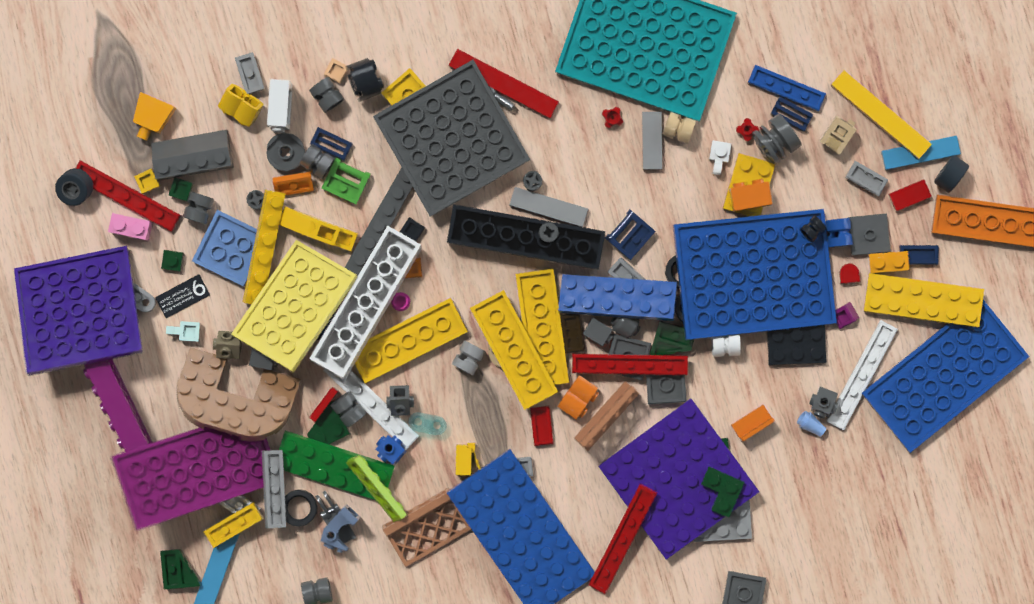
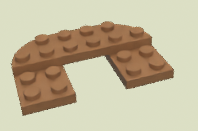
[177,347,301,441]

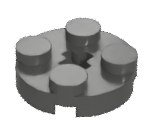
[266,133,305,172]

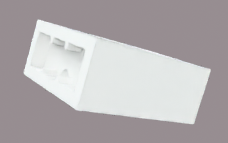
[267,79,293,133]

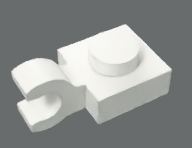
[709,140,732,175]

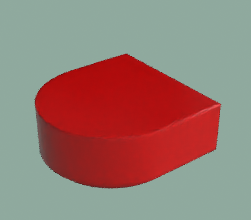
[839,263,860,284]

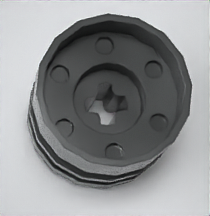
[752,113,802,165]

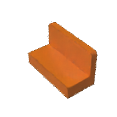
[731,404,775,442]

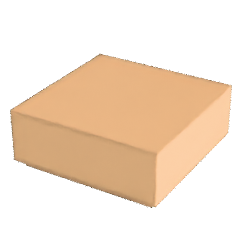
[324,58,348,84]

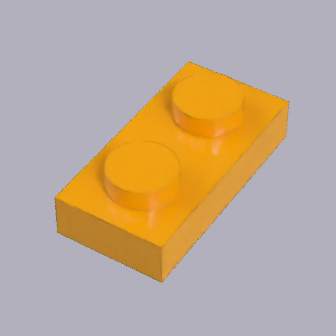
[869,251,910,273]

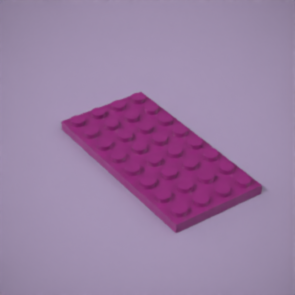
[111,427,271,531]

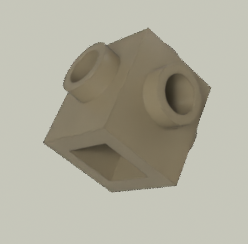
[213,331,242,359]

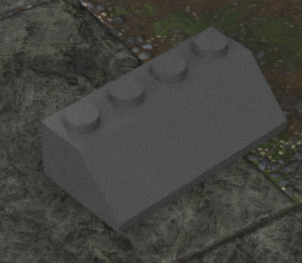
[151,129,234,181]

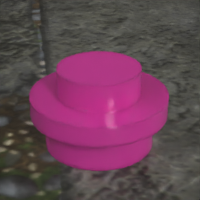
[391,292,410,311]

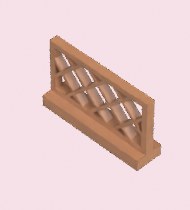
[574,381,639,451]
[382,488,471,567]

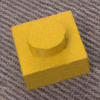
[134,168,160,194]

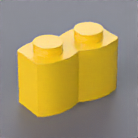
[218,84,264,127]

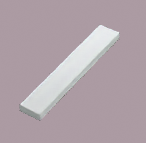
[826,320,898,430]
[323,369,419,450]

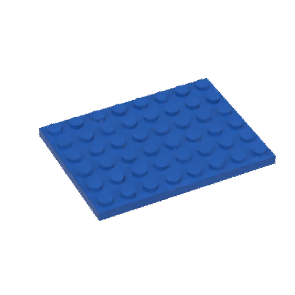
[673,209,837,340]

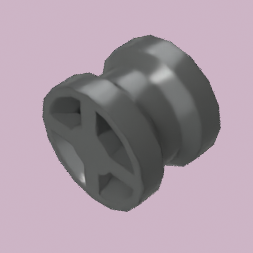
[523,171,542,191]
[246,190,264,210]
[539,223,558,242]

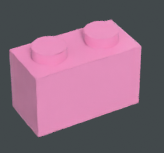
[108,213,153,241]

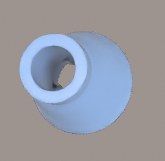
[797,411,826,437]

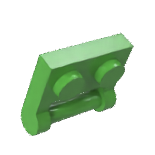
[322,158,371,205]

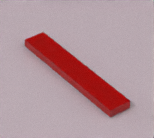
[448,49,559,118]
[76,160,181,232]
[572,354,688,375]
[589,484,658,594]

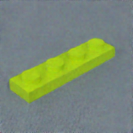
[346,455,407,522]

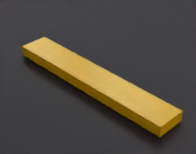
[831,70,932,160]

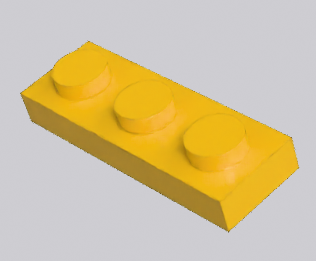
[204,502,263,548]

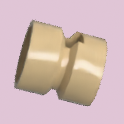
[662,112,696,144]

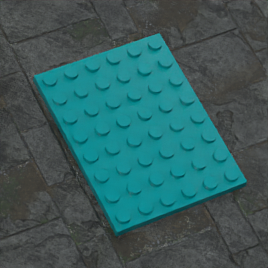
[555,0,737,122]

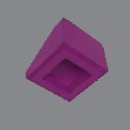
[835,302,859,329]

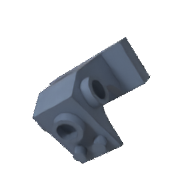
[320,505,361,553]

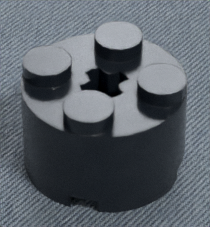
[346,58,384,102]

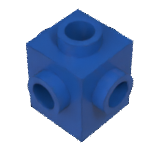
[376,435,407,466]

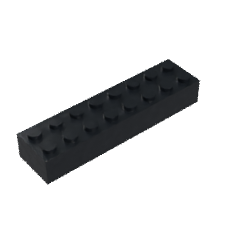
[447,204,605,270]

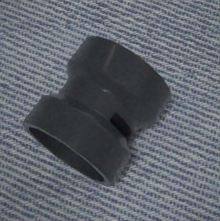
[800,216,827,243]

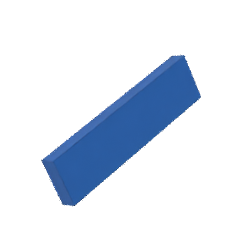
[748,65,826,111]

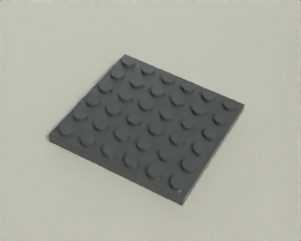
[373,60,530,217]

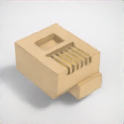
[820,115,857,155]

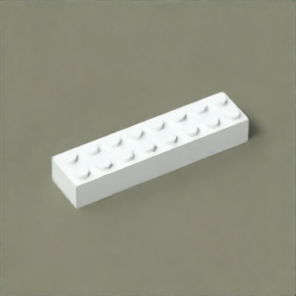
[309,226,422,380]

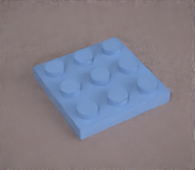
[192,210,257,287]

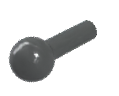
[489,87,515,111]

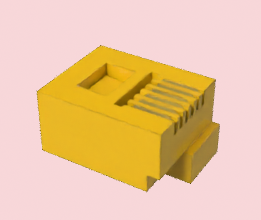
[456,443,480,475]

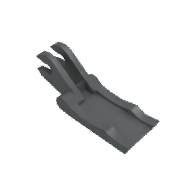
[315,491,356,543]

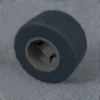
[934,155,969,193]
[55,168,93,206]

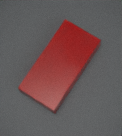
[888,179,932,212]
[310,387,339,422]
[530,406,553,446]

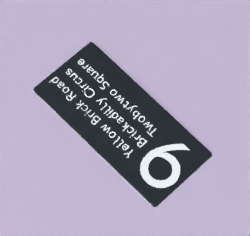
[155,274,210,318]

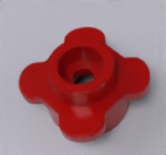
[602,107,623,128]
[736,118,759,141]

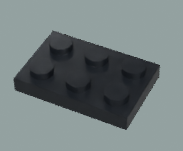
[767,325,826,365]

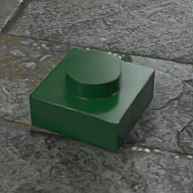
[168,177,193,201]
[161,250,184,272]

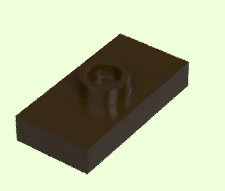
[560,314,584,353]

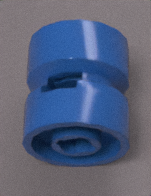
[825,218,853,248]

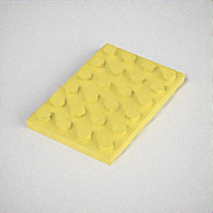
[232,240,358,373]

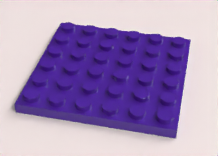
[14,246,143,376]
[598,398,760,560]

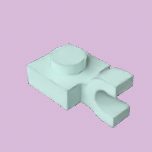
[166,321,200,342]

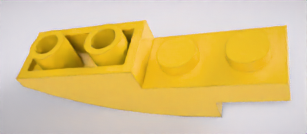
[279,206,358,251]

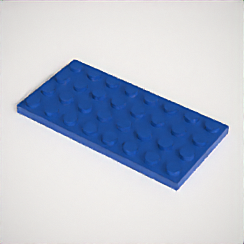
[862,299,1030,453]
[446,449,595,604]

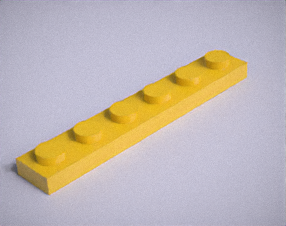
[242,189,285,304]

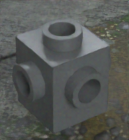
[386,385,414,416]
[809,387,839,418]

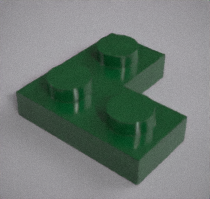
[701,466,744,518]

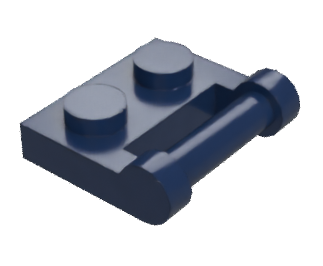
[605,209,656,260]

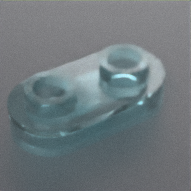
[408,412,447,435]

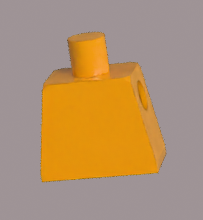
[133,92,176,141]

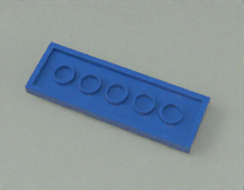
[558,274,677,321]

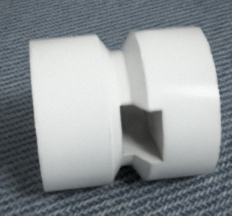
[711,334,741,357]

